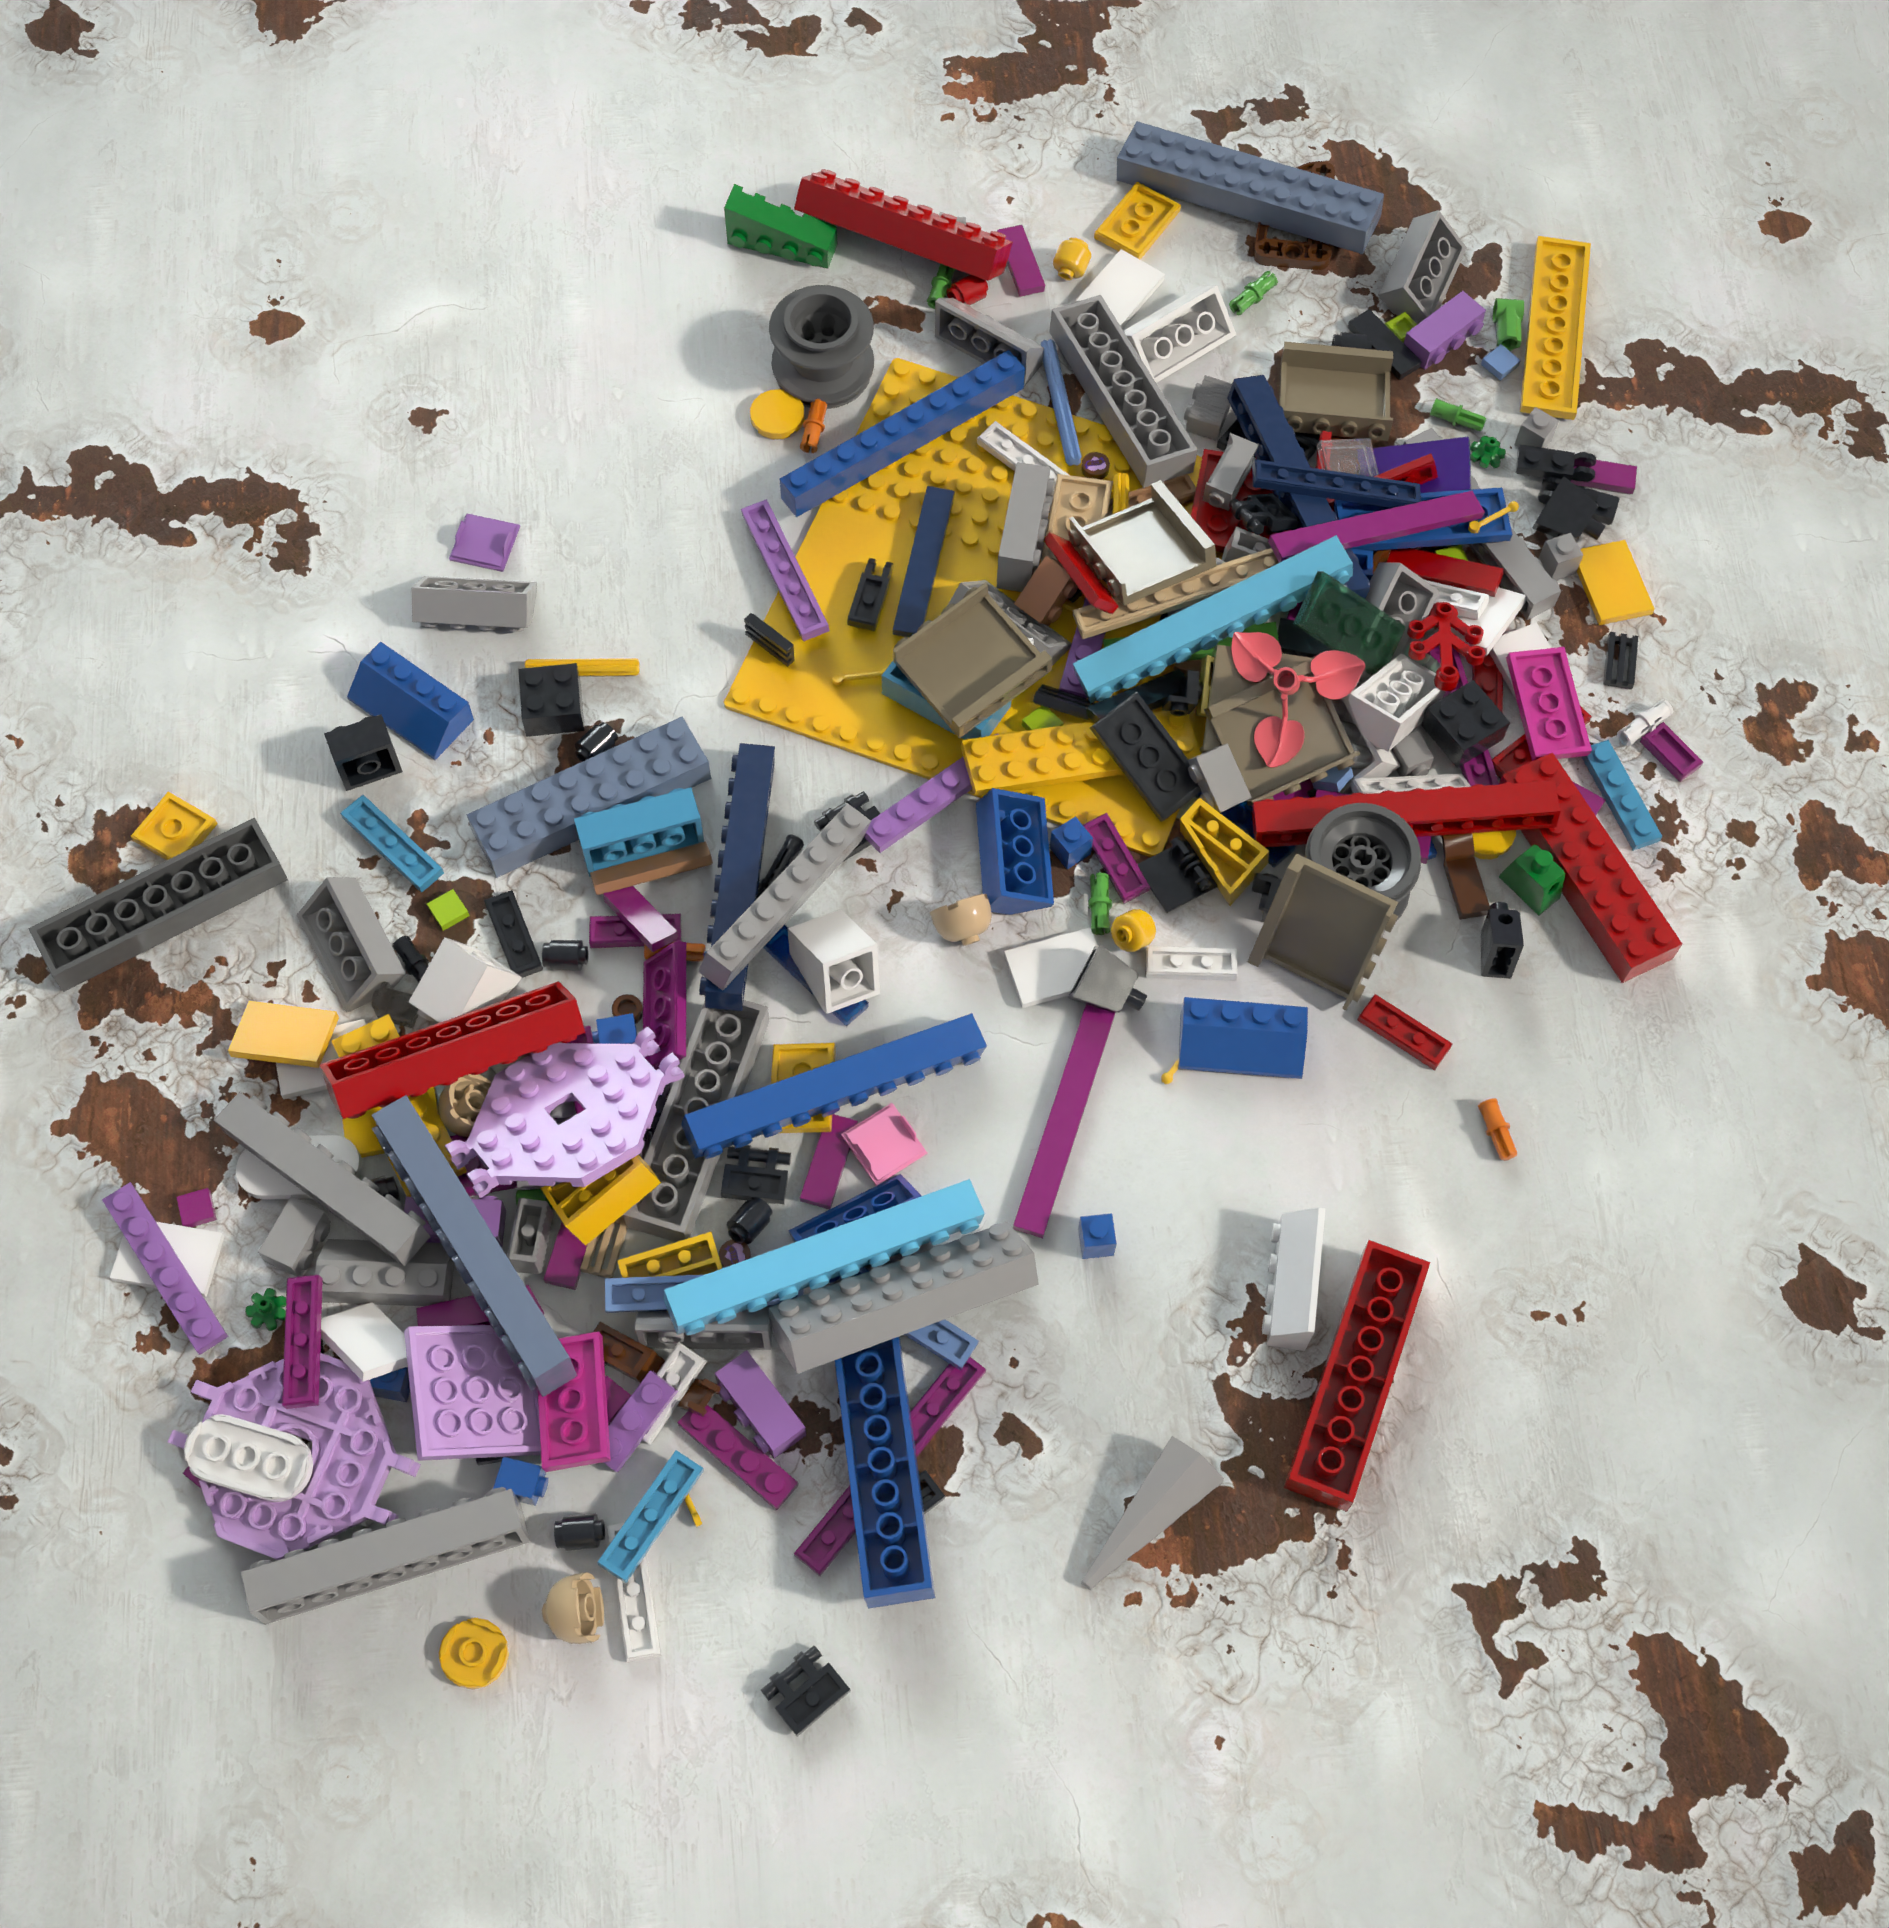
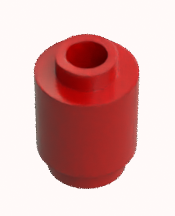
[947,275,988,306]

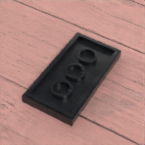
[1090,692,1201,822]

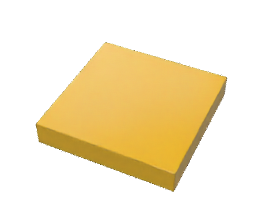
[131,791,218,860]

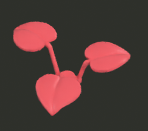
[1231,632,1365,768]

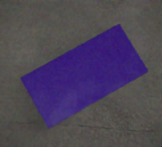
[1356,436,1472,493]

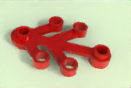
[1407,602,1486,691]

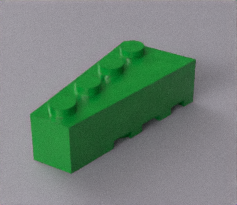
[724,184,838,269]

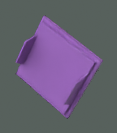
[449,513,520,572]

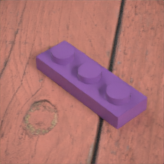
[604,1371,678,1472]

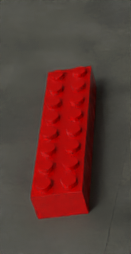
[794,169,1013,281]
[1499,752,1683,983]
[320,981,586,1119]
[1284,1240,1431,1512]

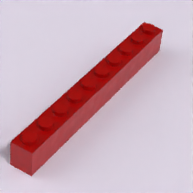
[1252,780,1561,847]

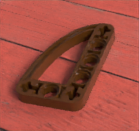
[1253,161,1335,270]

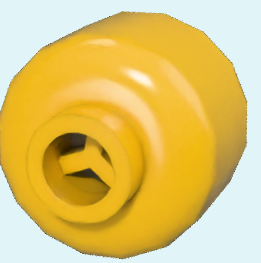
[1053,238,1091,280]
[1111,909,1156,952]

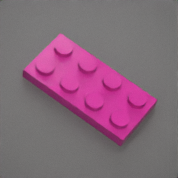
[1506,647,1592,761]
[538,1331,611,1472]

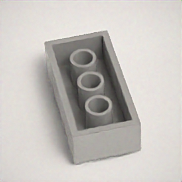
[996,462,1055,592]

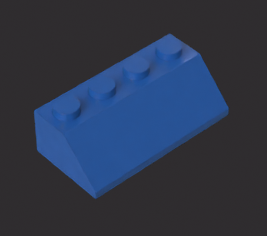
[347,641,474,760]
[976,788,1054,915]
[1178,997,1308,1079]
[788,1174,922,1283]

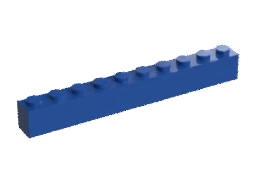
[779,350,1025,518]
[681,1013,987,1159]

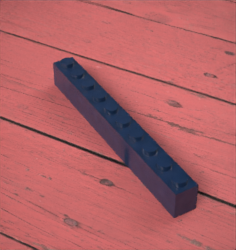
[1227,375,1371,611]
[699,743,775,1011]

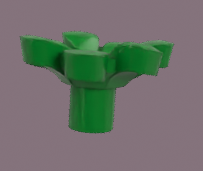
[1470,436,1506,468]
[245,1288,286,1331]

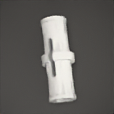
[1617,699,1673,747]

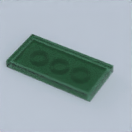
[1293,571,1406,676]

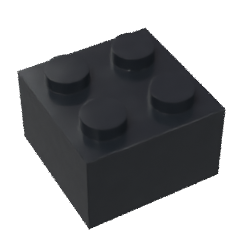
[518,663,585,737]
[1421,680,1510,768]
[324,714,403,791]

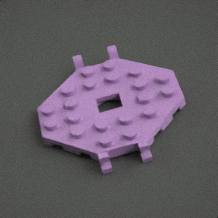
[445,1027,685,1198]
[168,1353,421,1560]

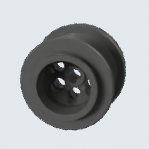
[769,285,874,409]
[1304,803,1421,920]

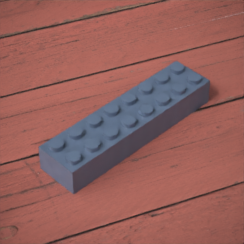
[466,716,711,878]

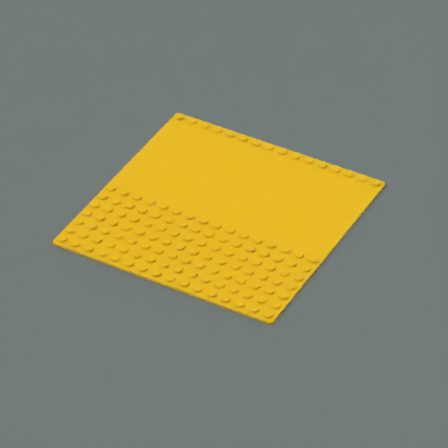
[724,358,1223,857]

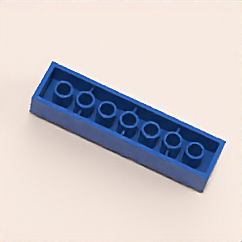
[835,1337,936,1609]

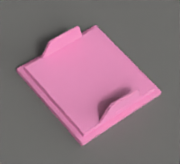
[841,1103,927,1186]

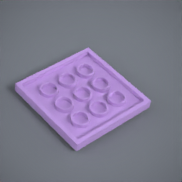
[404,1325,541,1461]

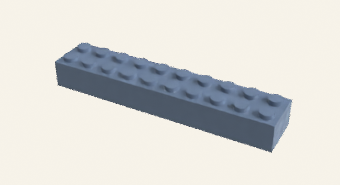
[1116,121,1384,254]
[372,1095,577,1397]

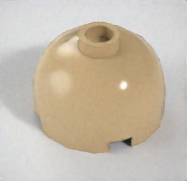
[930,894,992,946]
[438,1074,492,1137]
[542,1572,604,1644]

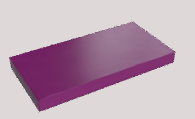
[643,940,686,1070]

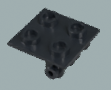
[1137,836,1218,913]

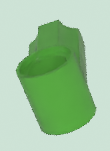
[1492,298,1524,351]

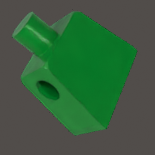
[1499,844,1565,916]

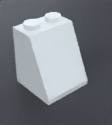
[788,909,880,1014]
[409,937,522,1023]

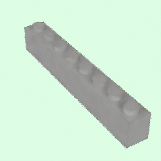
[1404,428,1561,620]
[698,803,871,990]
[214,1092,430,1267]

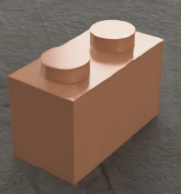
[1014,556,1078,625]

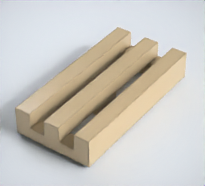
[580,1216,628,1278]

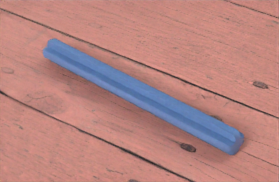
[1041,339,1082,466]

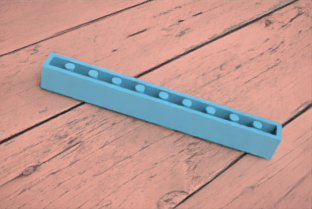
[1073,535,1353,704]
[663,1179,985,1335]

